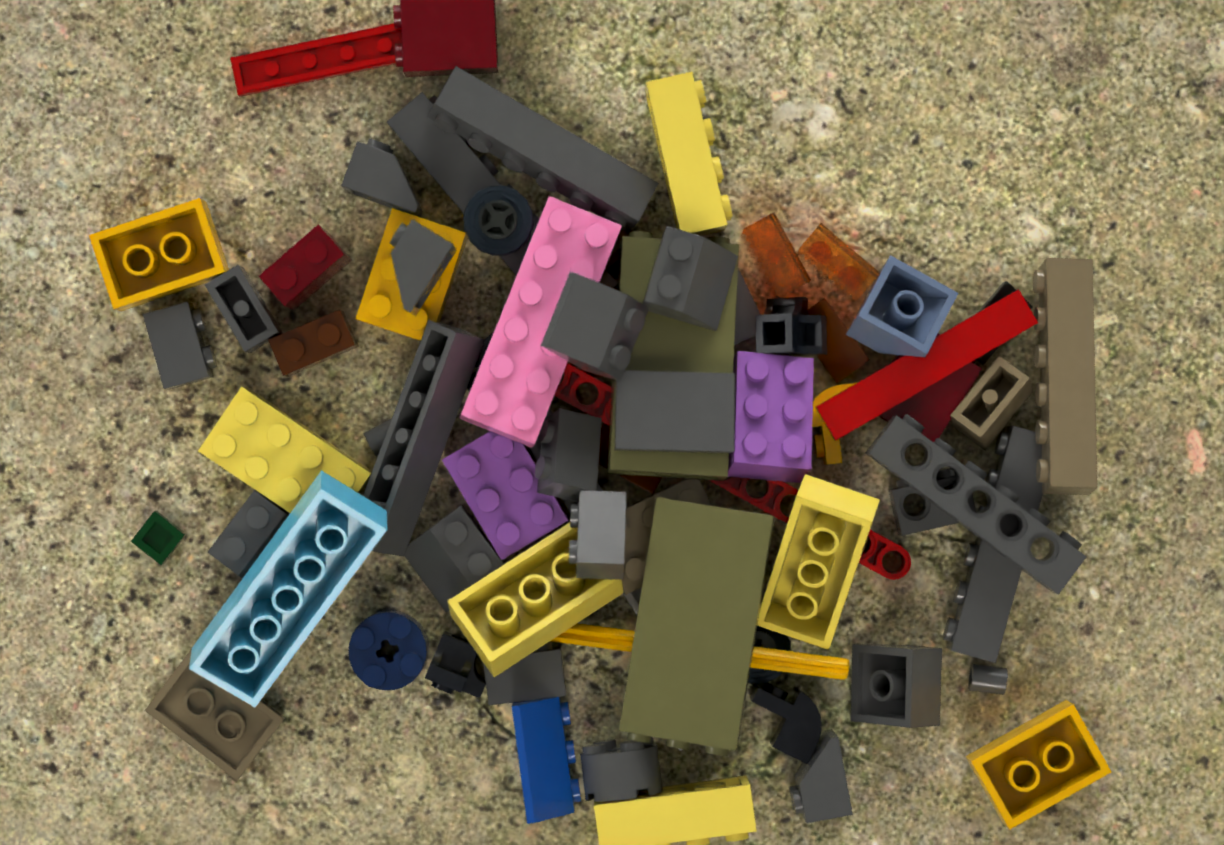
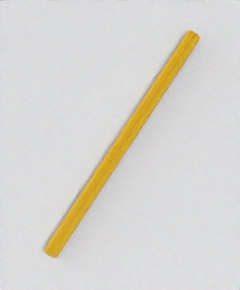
[551,623,850,680]

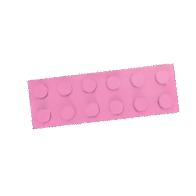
[459,196,622,448]

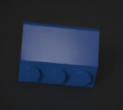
[512,697,581,824]

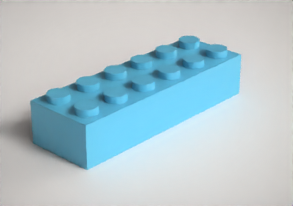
[189,470,387,707]

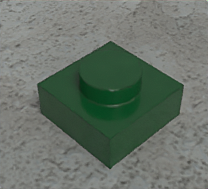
[130,511,187,565]

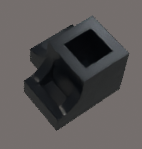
[756,297,827,357]
[425,631,486,698]

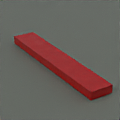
[230,23,402,97]
[815,289,1038,441]

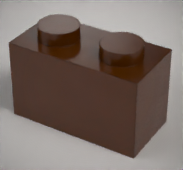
[268,309,359,377]

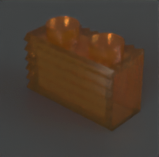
[740,212,811,298]
[795,223,880,302]

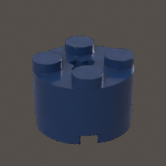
[348,610,429,690]

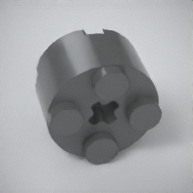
[580,737,663,802]

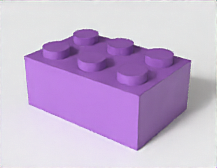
[728,351,814,483]
[442,431,569,560]

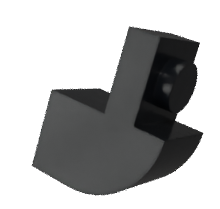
[750,683,822,764]

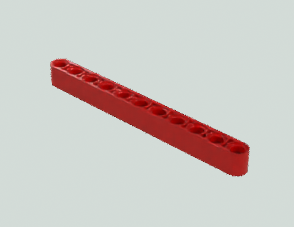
[554,363,911,580]

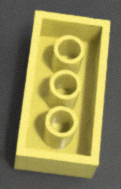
[645,72,733,236]
[198,386,372,513]
[757,474,880,650]
[447,522,623,677]
[594,775,757,845]

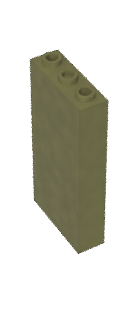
[607,231,739,481]
[619,497,775,756]

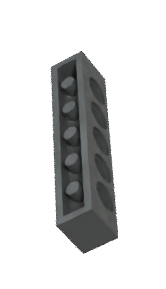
[865,414,1087,595]

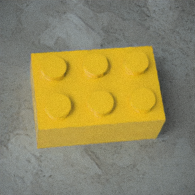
[89,198,229,311]
[355,208,468,341]
[965,700,1112,830]

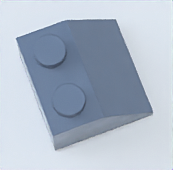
[846,255,958,357]

